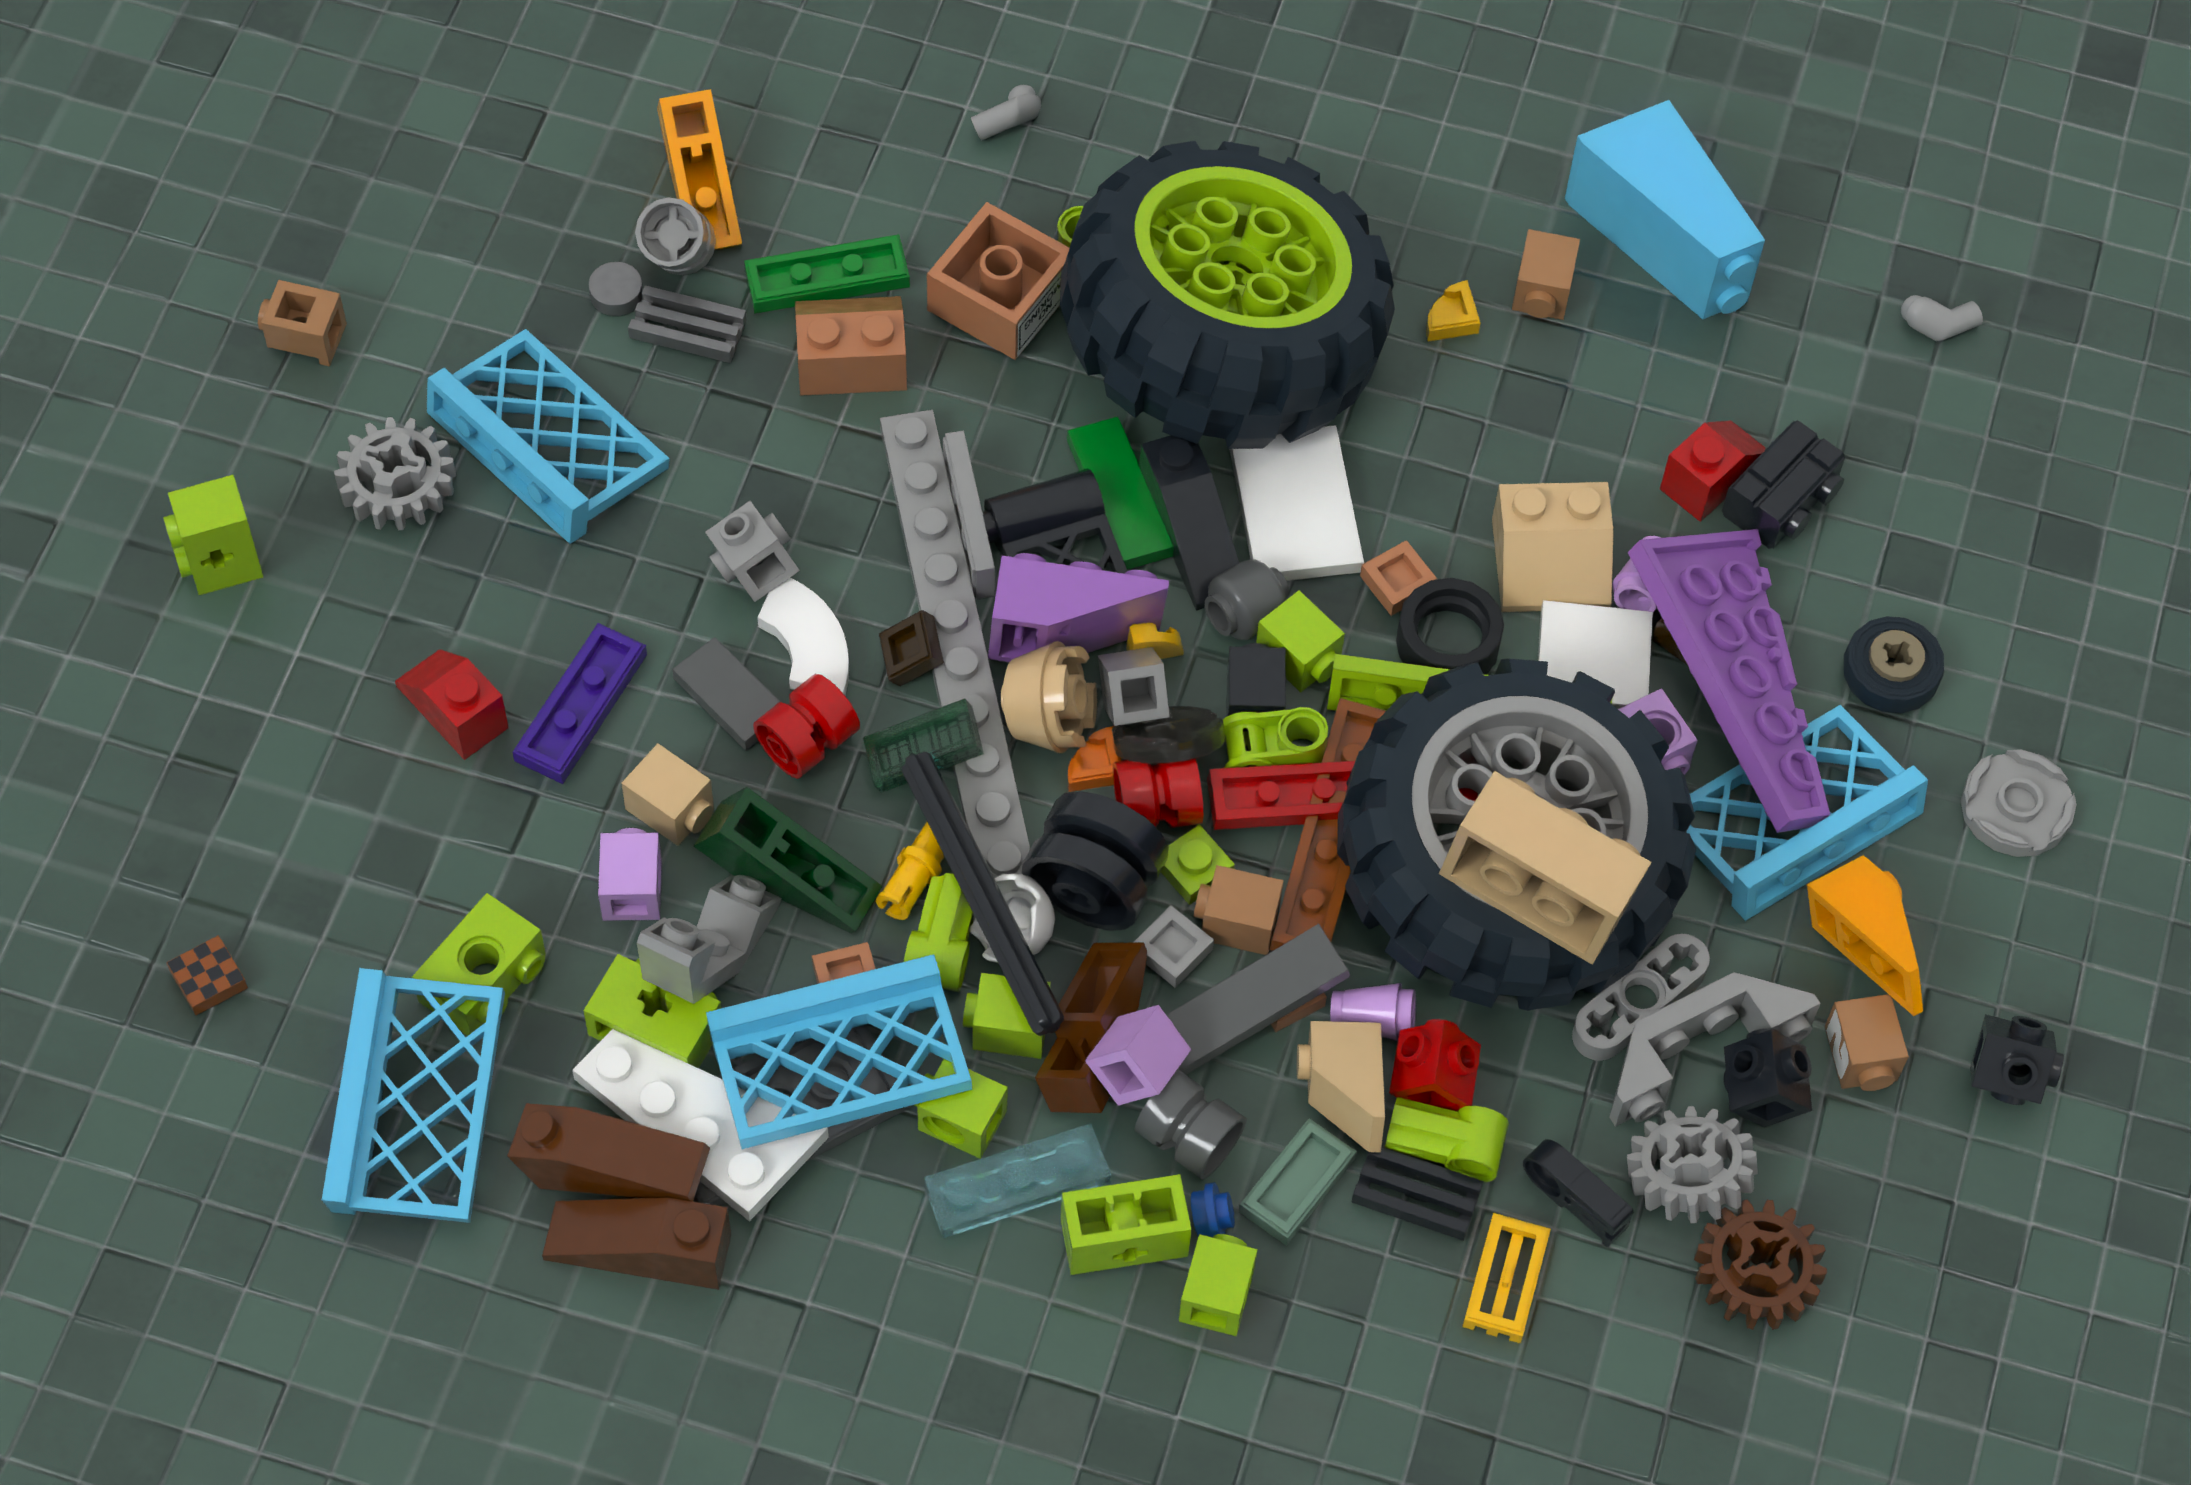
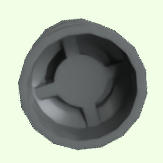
[1135,1069,1247,1180]

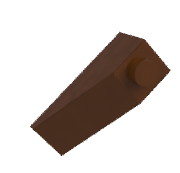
[507,1103,710,1202]
[542,1198,731,1290]

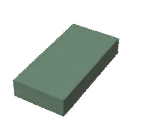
[1239,1118,1357,1246]

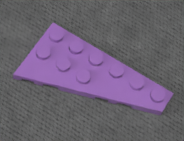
[1628,529,1830,833]

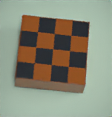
[166,935,248,1015]

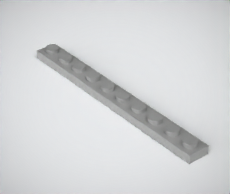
[880,410,1030,878]

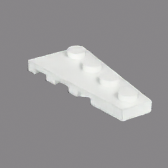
[573,1029,829,1221]

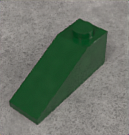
[693,787,882,933]

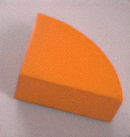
[1068,726,1121,792]

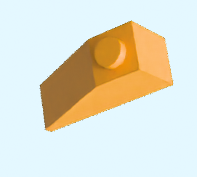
[657,89,742,250]
[1807,855,1923,1016]

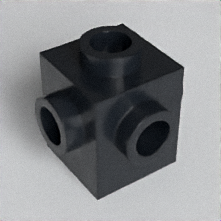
[1970,1014,2064,1105]
[1724,1029,1812,1128]

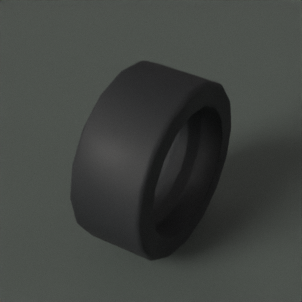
[1396,578,1504,674]

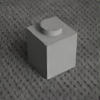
[1098,647,1170,726]

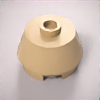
[1001,641,1097,753]

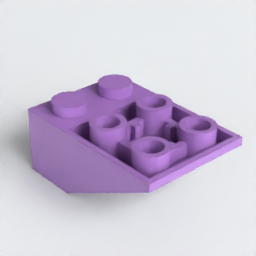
[988,553,1169,662]

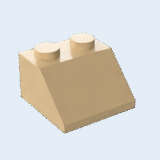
[1492,482,1613,612]

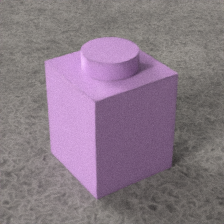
[1085,1005,1191,1106]

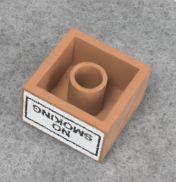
[927,202,1069,360]

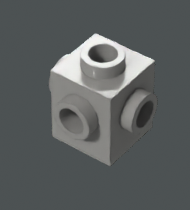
[705,501,800,602]

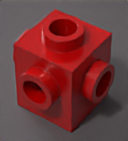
[1389,1019,1481,1111]

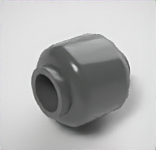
[1205,559,1289,640]

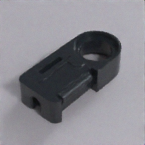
[1523,1139,1633,1247]

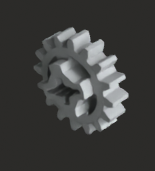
[334,417,456,531]
[1627,1106,1758,1223]

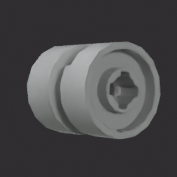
[635,197,716,275]

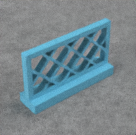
[427,329,670,544]
[1687,705,1928,921]
[706,954,972,1149]
[322,968,505,1223]

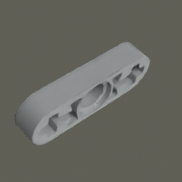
[1572,934,1710,1061]

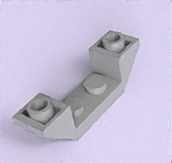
[637,875,782,1004]
[1609,972,1821,1127]

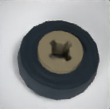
[1844,616,1944,714]

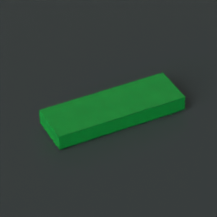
[744,234,910,314]
[1067,416,1174,570]

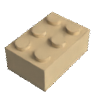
[1439,771,1652,965]

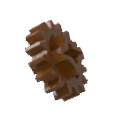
[1694,1199,1827,1330]

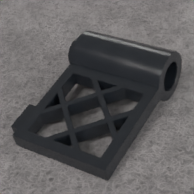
[982,469,1127,574]

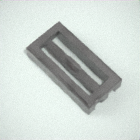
[628,285,747,363]

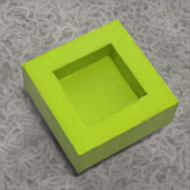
[1161,824,1235,905]

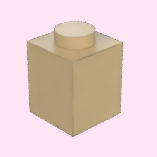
[621,743,714,846]

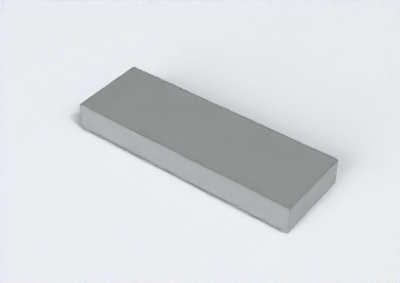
[943,430,995,599]

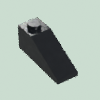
[1140,435,1239,611]

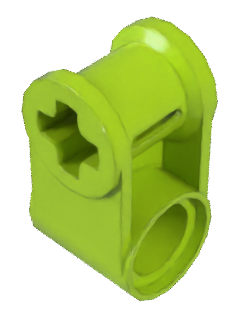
[1218,707,1328,768]

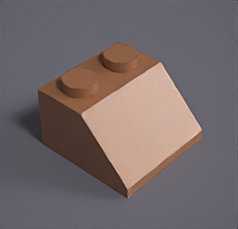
[795,296,907,396]

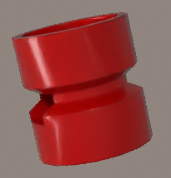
[753,673,860,779]
[1113,752,1204,828]

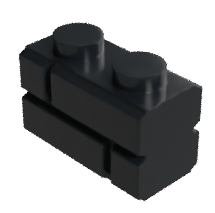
[1722,420,1845,549]

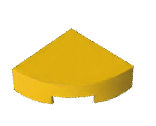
[1426,280,1481,342]
[1126,623,1184,659]

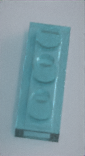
[924,1123,1111,1238]

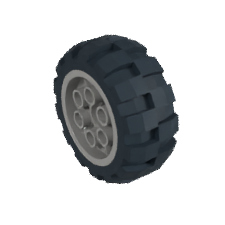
[1337,658,1696,1011]

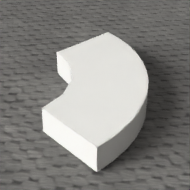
[758,578,849,695]

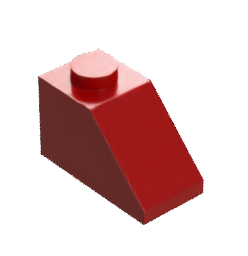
[1660,420,1767,522]
[395,649,509,760]

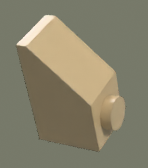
[1297,1021,1385,1152]

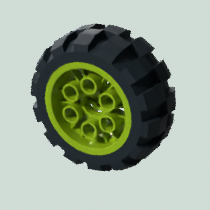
[1060,141,1395,449]

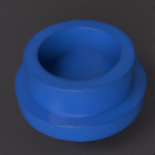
[1191,1182,1235,1238]

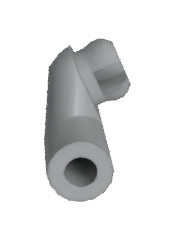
[971,85,1041,141]
[1901,295,1983,341]

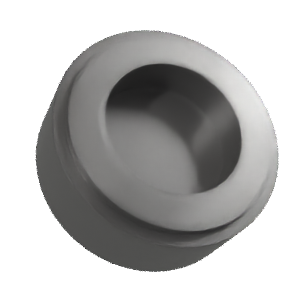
[589,262,643,316]

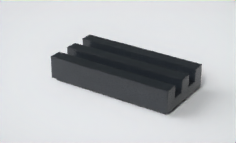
[1351,1147,1484,1241]

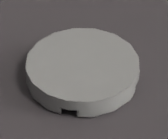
[1960,749,2077,857]

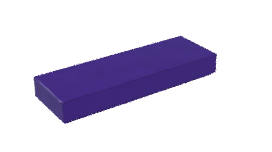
[512,623,647,784]

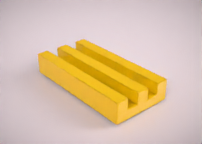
[1463,1213,1551,1344]

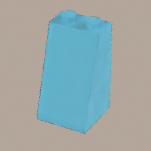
[1565,100,1765,319]

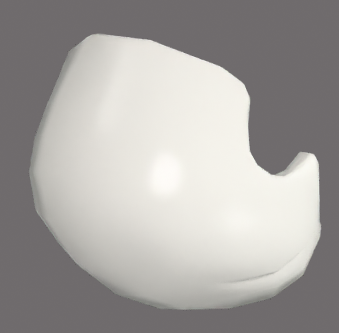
[970,874,1055,962]

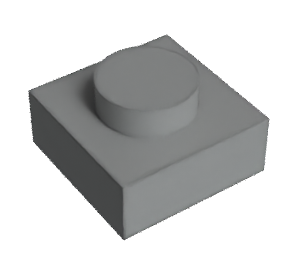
[1134,905,1214,988]

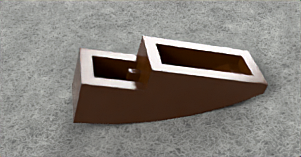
[1035,942,1147,1113]

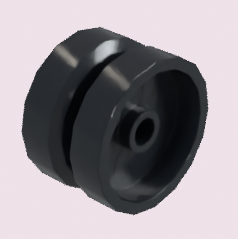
[1022,791,1169,931]

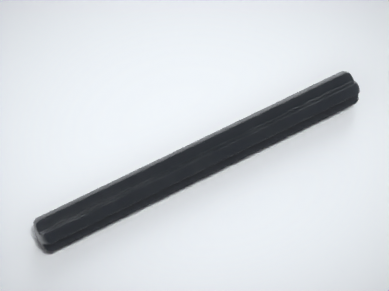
[902,751,1064,1036]

